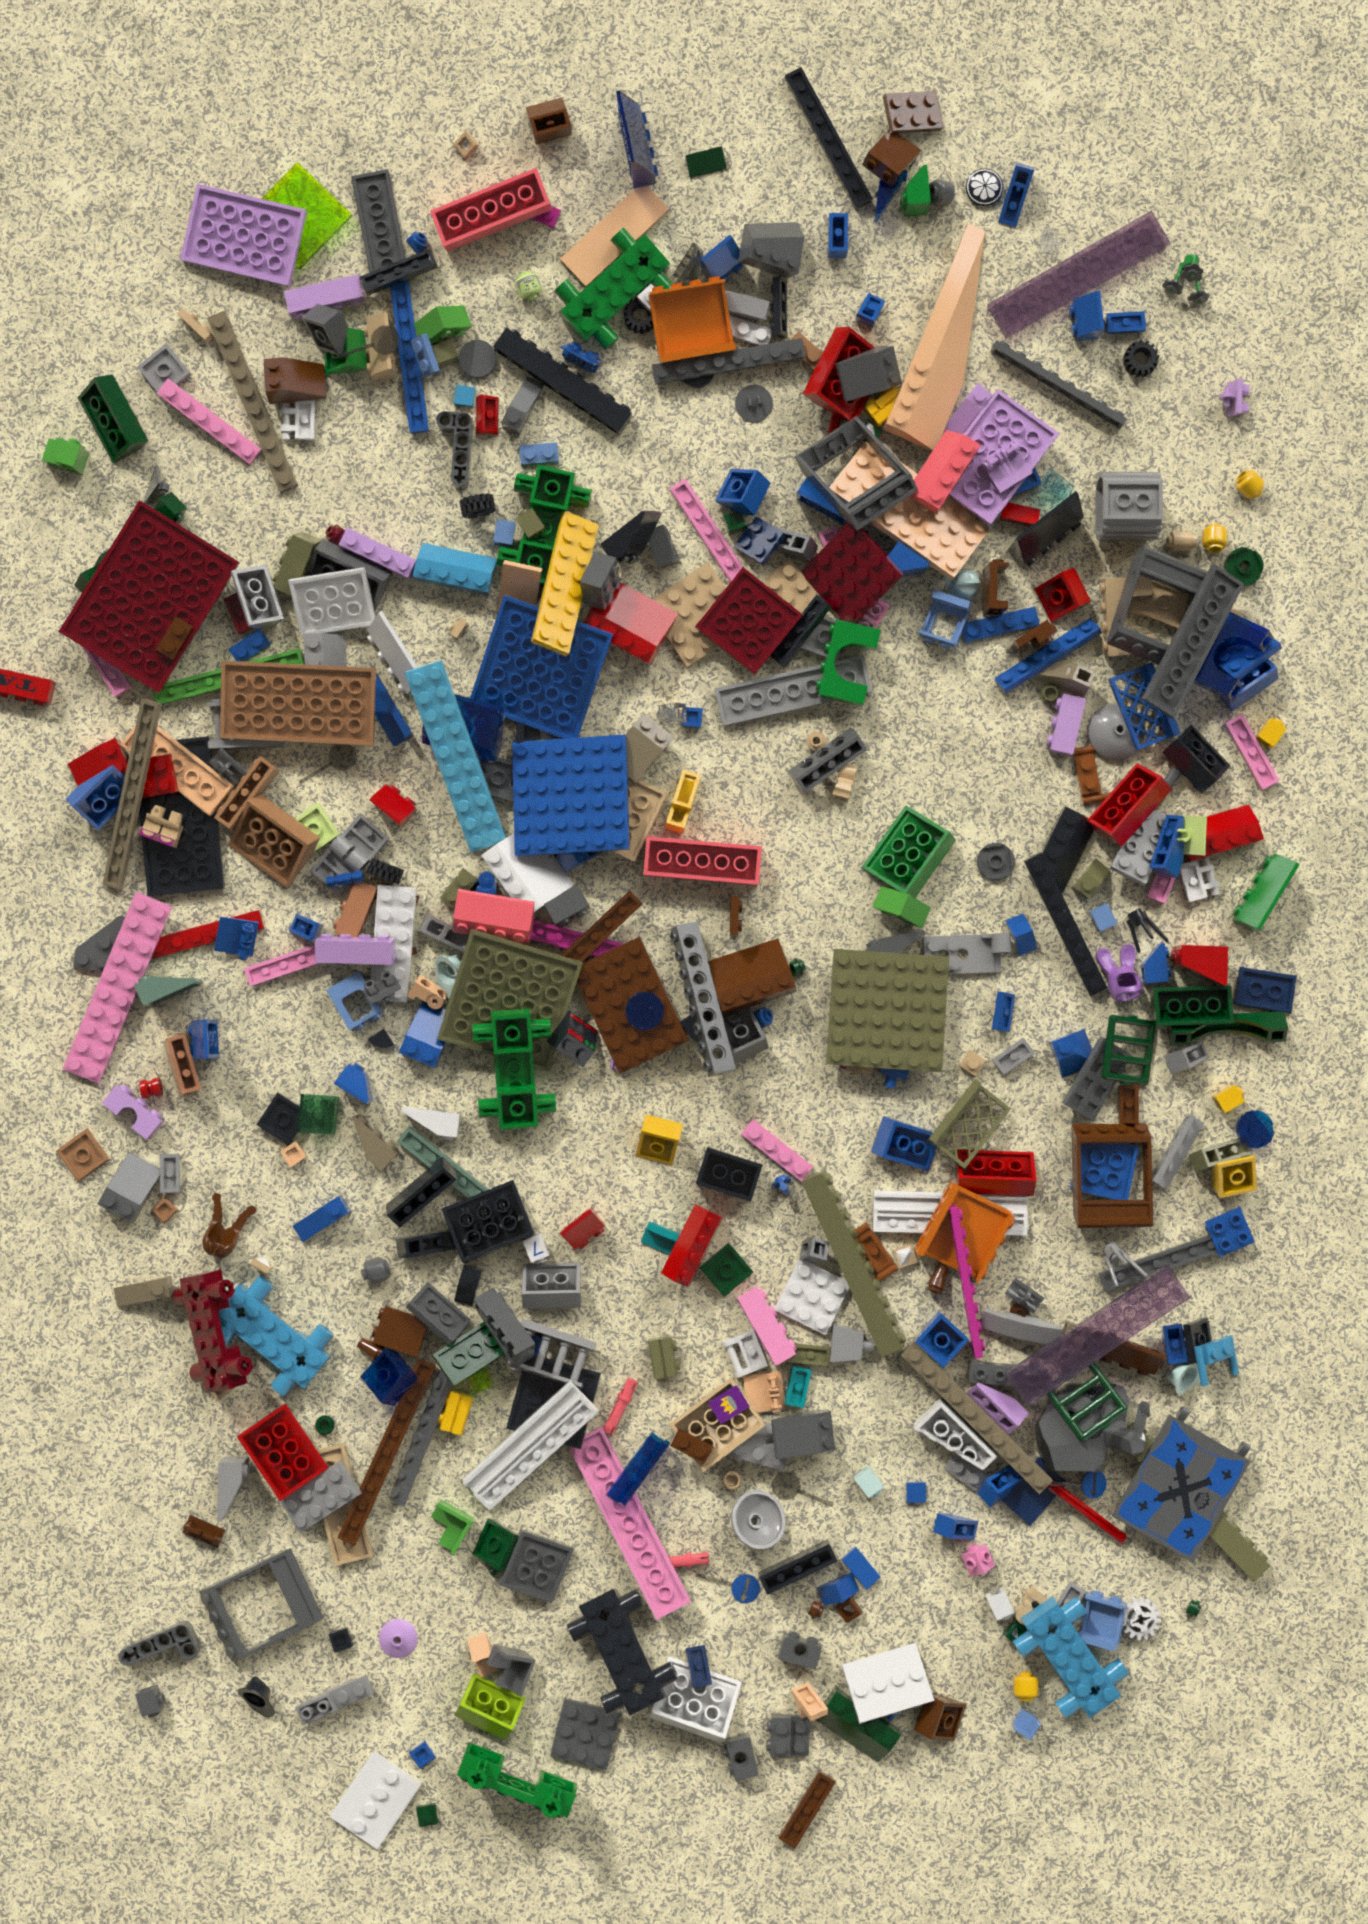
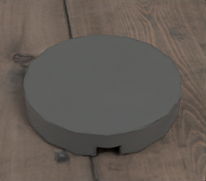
[459,340,497,379]
[977,843,1015,881]

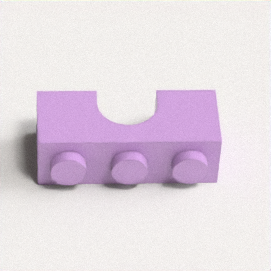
[102,1085,164,1140]

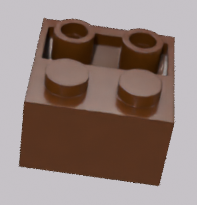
[526,97,572,145]

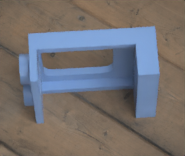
[918,590,972,649]
[326,971,384,1032]

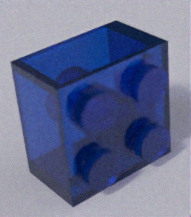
[360,1348,419,1406]

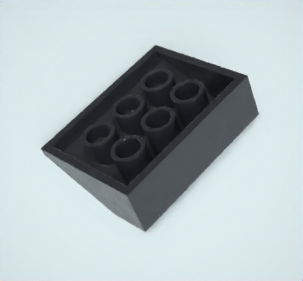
[1008,491,1084,567]
[441,1180,536,1264]

